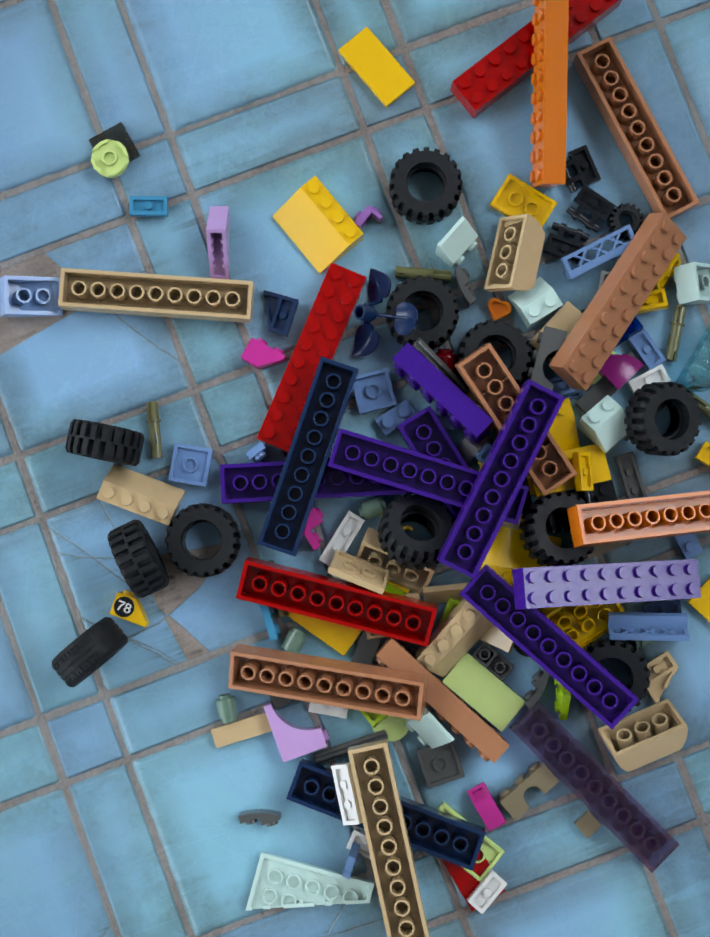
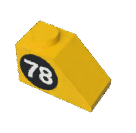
[109,589,150,627]

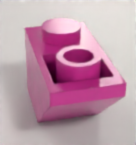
[241,338,286,369]

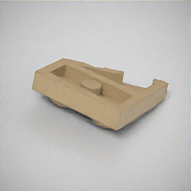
[647,650,679,703]

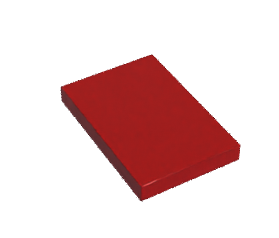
[441,850,505,911]

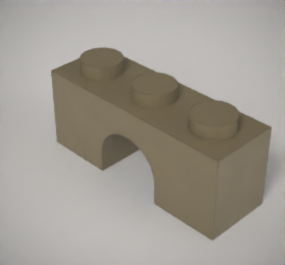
[498,760,559,821]

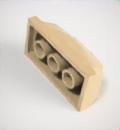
[484,214,545,292]
[598,699,688,772]

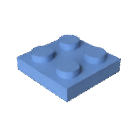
[353,368,397,414]
[168,443,213,487]

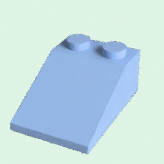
[0,275,63,317]

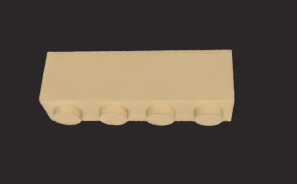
[96,464,185,526]
[356,527,437,596]
[415,598,493,678]

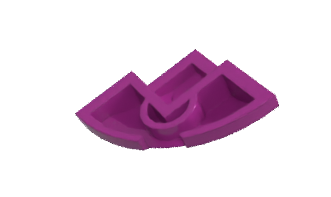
[599,353,644,390]

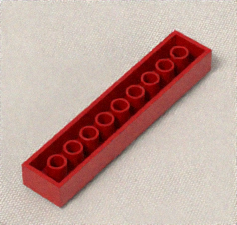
[450,0,622,119]
[256,262,366,453]
[236,556,437,647]

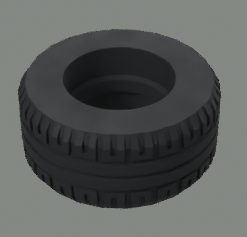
[51,617,128,687]

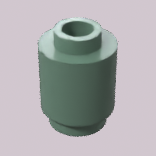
[358,496,387,520]
[281,627,307,653]
[216,693,238,723]

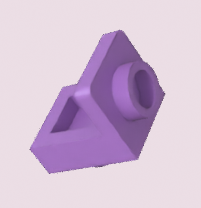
[353,205,383,230]

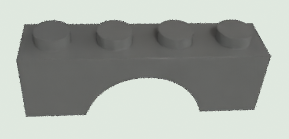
[527,326,568,391]

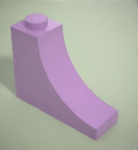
[206,206,230,279]
[264,702,330,763]

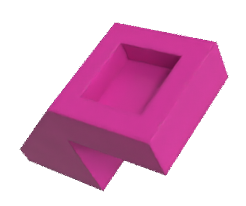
[304,507,324,551]
[467,782,507,832]

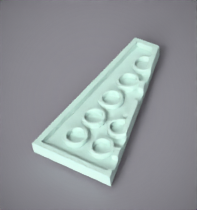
[245,851,374,911]

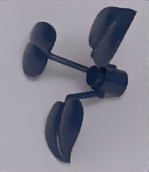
[352,268,419,357]

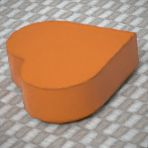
[487,297,512,321]

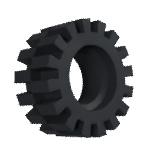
[607,203,644,240]

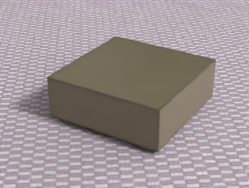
[573,810,602,839]

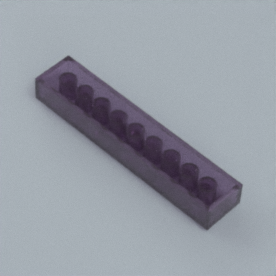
[509,701,680,873]

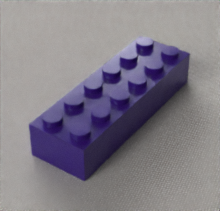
[392,342,494,444]
[396,406,469,522]

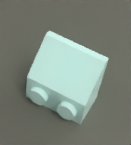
[435,216,478,268]
[673,262,710,306]
[508,277,563,329]
[578,395,627,454]
[404,706,454,749]

